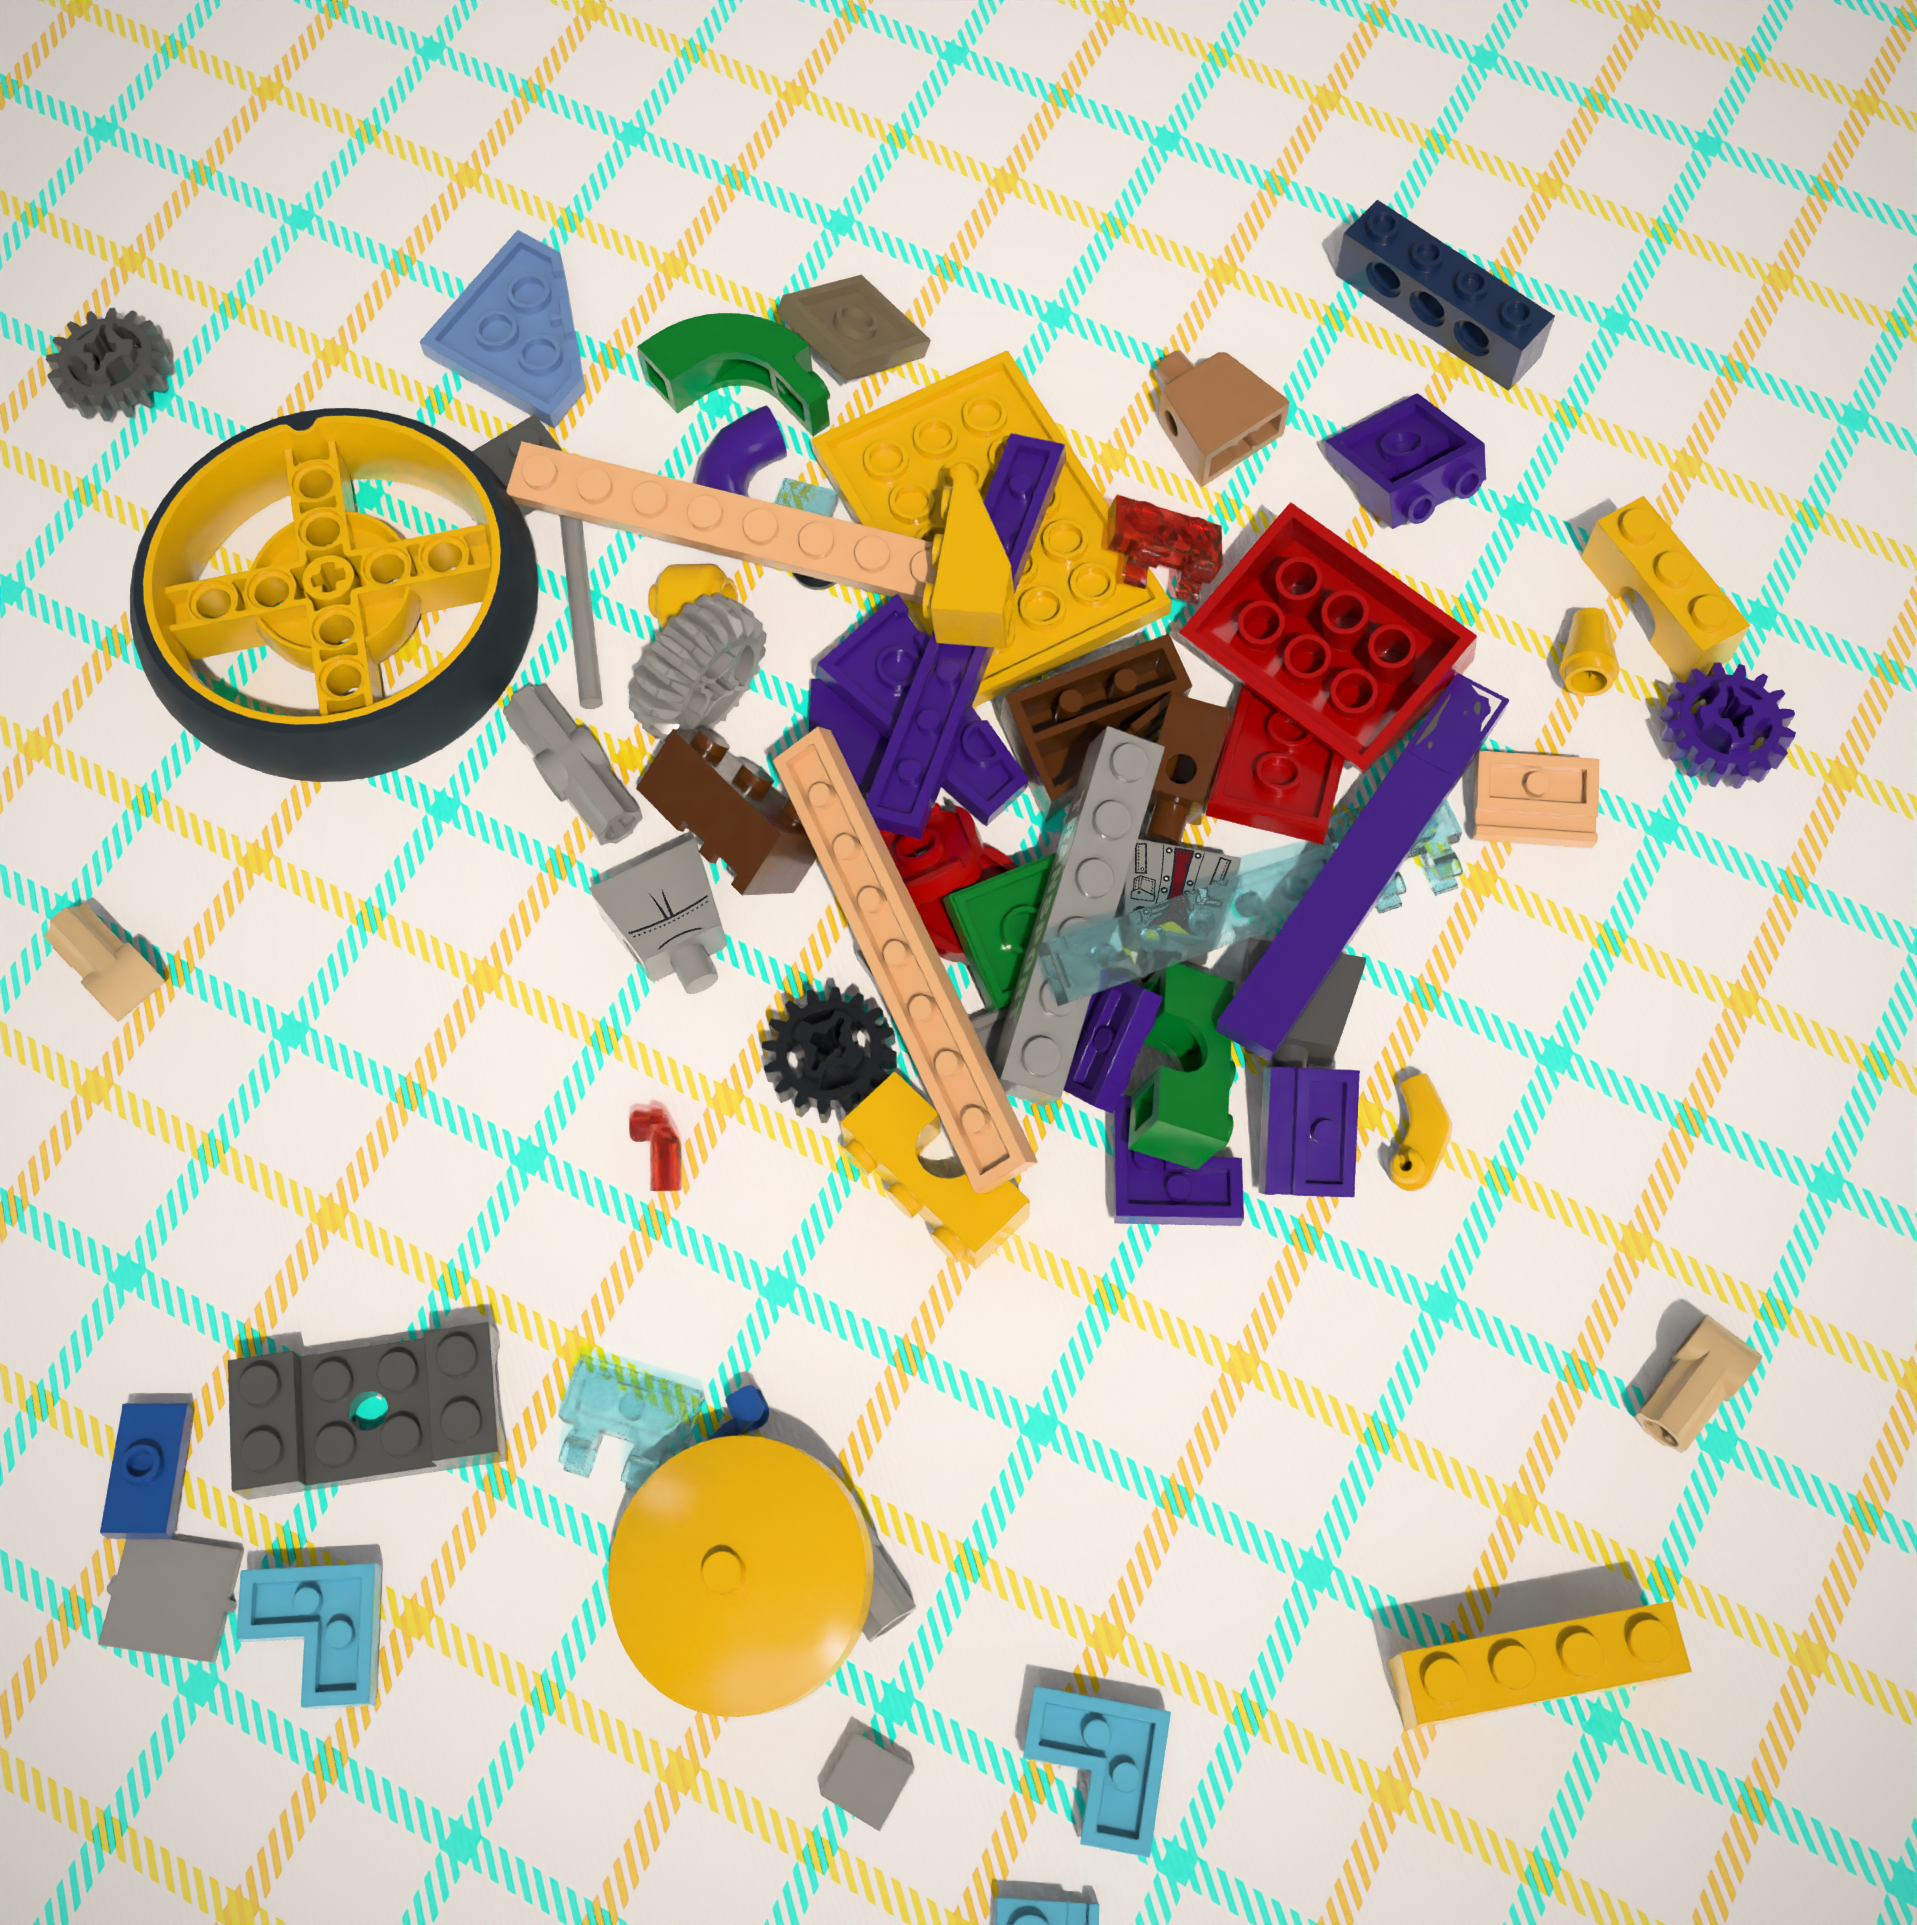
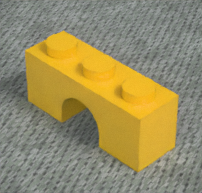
[1581,495,1751,683]
[840,1071,1030,1270]

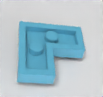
[236,1563,382,1709]
[1023,1686,1171,1858]

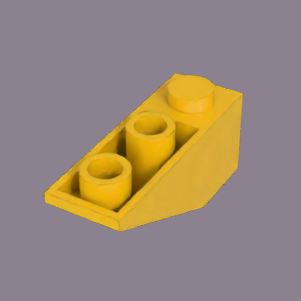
[923,463,1015,648]

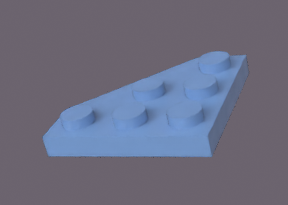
[419,230,586,428]

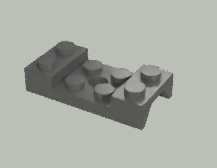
[228,1322,509,1500]

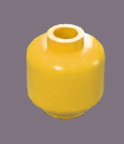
[648,564,738,630]

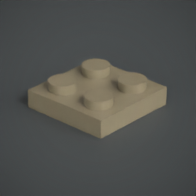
[777,274,931,381]

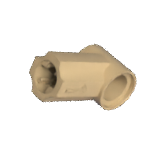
[44,903,166,1022]
[1635,1314,1763,1454]

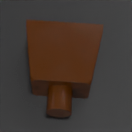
[1145,693,1231,846]

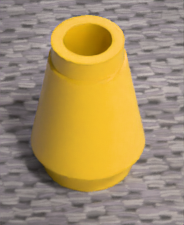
[1559,607,1620,696]

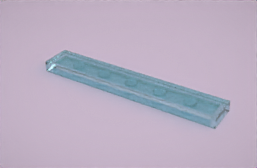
[1036,841,1339,1006]

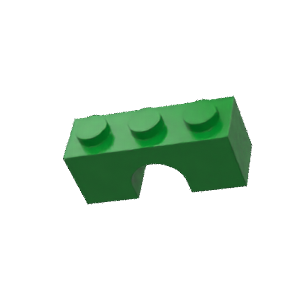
[1128,960,1236,1170]

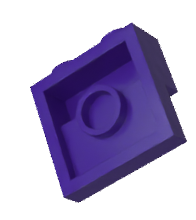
[1325,393,1487,529]

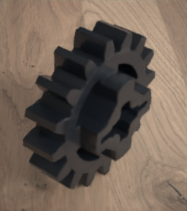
[762,987,898,1123]

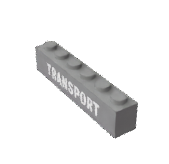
[992,726,1165,1107]

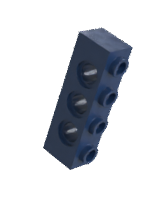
[1335,199,1555,391]

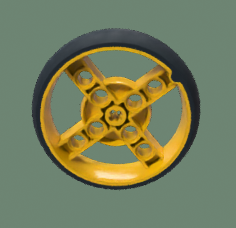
[130,408,538,782]

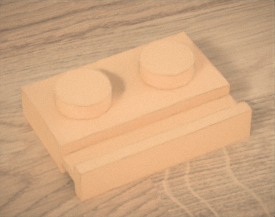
[1472,751,1600,848]

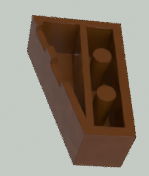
[1000,633,1193,823]
[636,728,817,896]

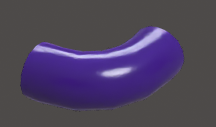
[694,405,787,497]

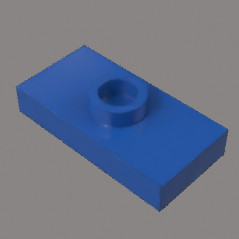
[100,1403,194,1539]

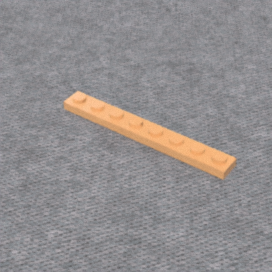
[506,441,937,605]
[772,727,1038,1193]

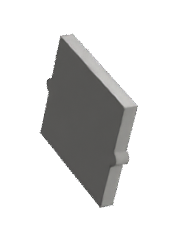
[98,1539,244,1664]

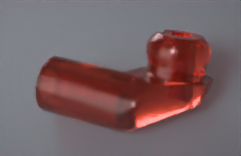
[629,1106,682,1191]

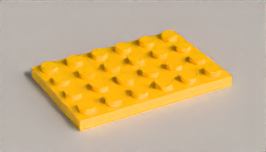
[811,350,1172,708]

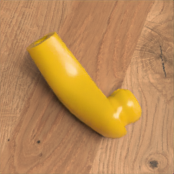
[1390,1073,1453,1191]

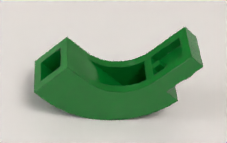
[637,313,830,437]

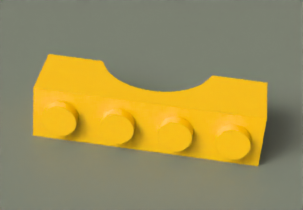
[1388,1601,1692,1731]

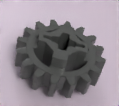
[46,308,173,422]

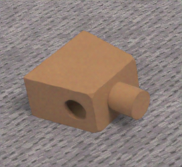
[1156,350,1290,488]

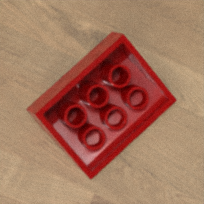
[1179,502,1477,774]

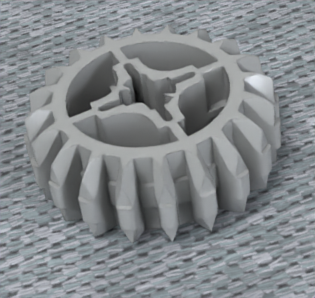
[628,593,767,742]

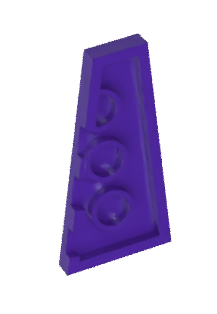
[815,593,1029,827]

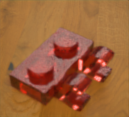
[1108,494,1223,605]

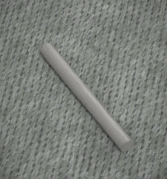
[559,515,603,709]

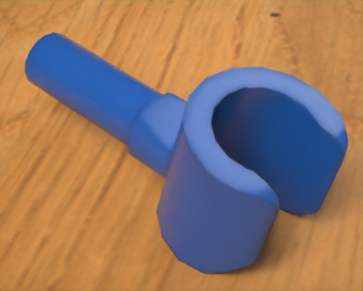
[706,1385,769,1441]

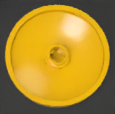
[608,1435,874,1717]

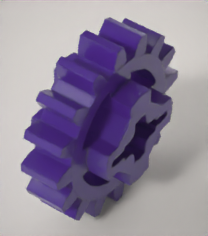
[1660,662,1796,789]

